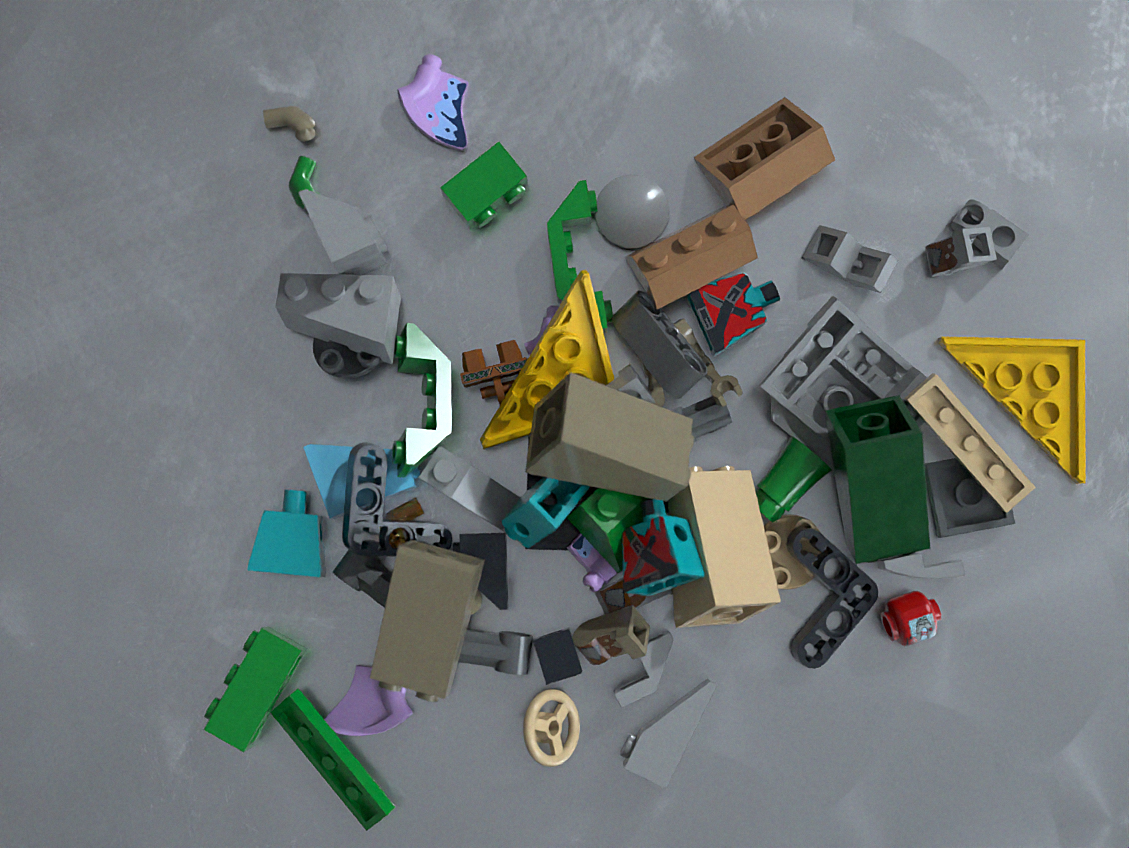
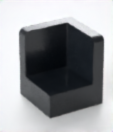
[533,627,582,685]

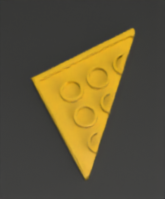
[480,269,614,449]
[939,336,1086,484]

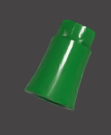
[755,436,832,523]

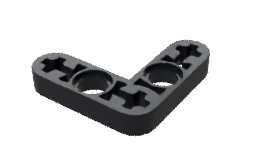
[342,442,452,556]
[786,526,879,669]

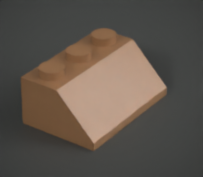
[694,97,835,220]
[625,205,758,309]

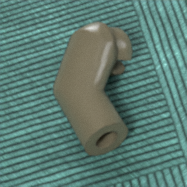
[263,106,315,141]

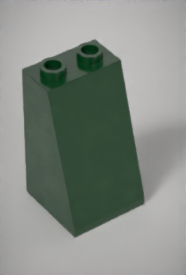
[825,395,930,564]

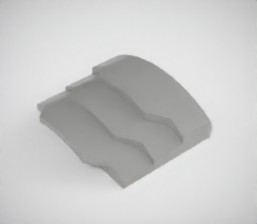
[759,296,927,467]

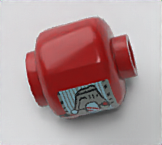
[881,591,942,646]

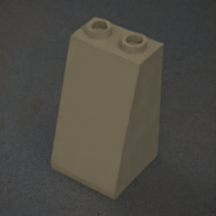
[525,372,694,501]
[370,540,485,702]

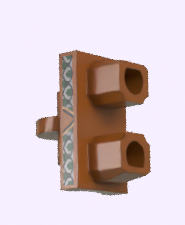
[460,340,527,406]

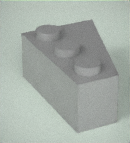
[275,273,401,364]

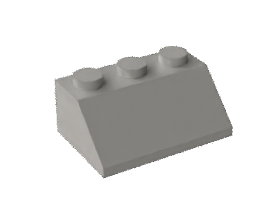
[298,189,388,275]

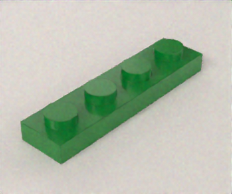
[270,688,396,831]

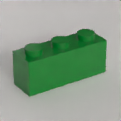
[204,626,307,753]

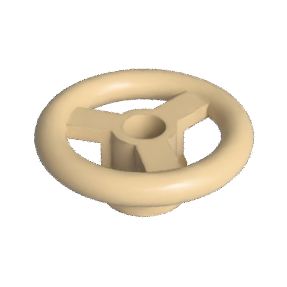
[523,689,580,767]

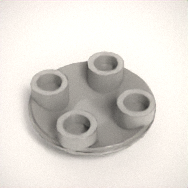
[595,175,669,249]

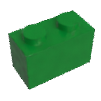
[440,142,528,229]

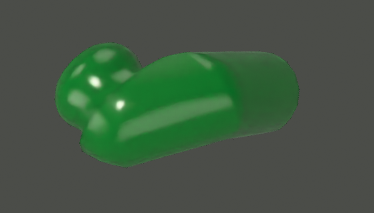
[289,155,320,209]

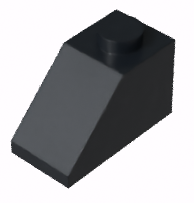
[453,533,508,610]

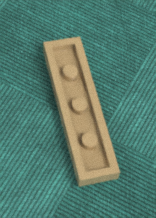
[904,373,1036,513]

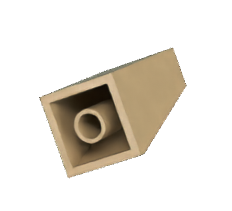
[668,466,781,628]

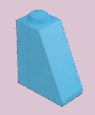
[303,444,421,519]

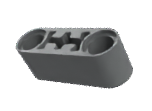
[611,290,708,399]

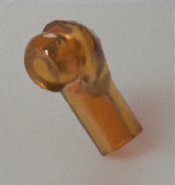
[385,497,425,549]

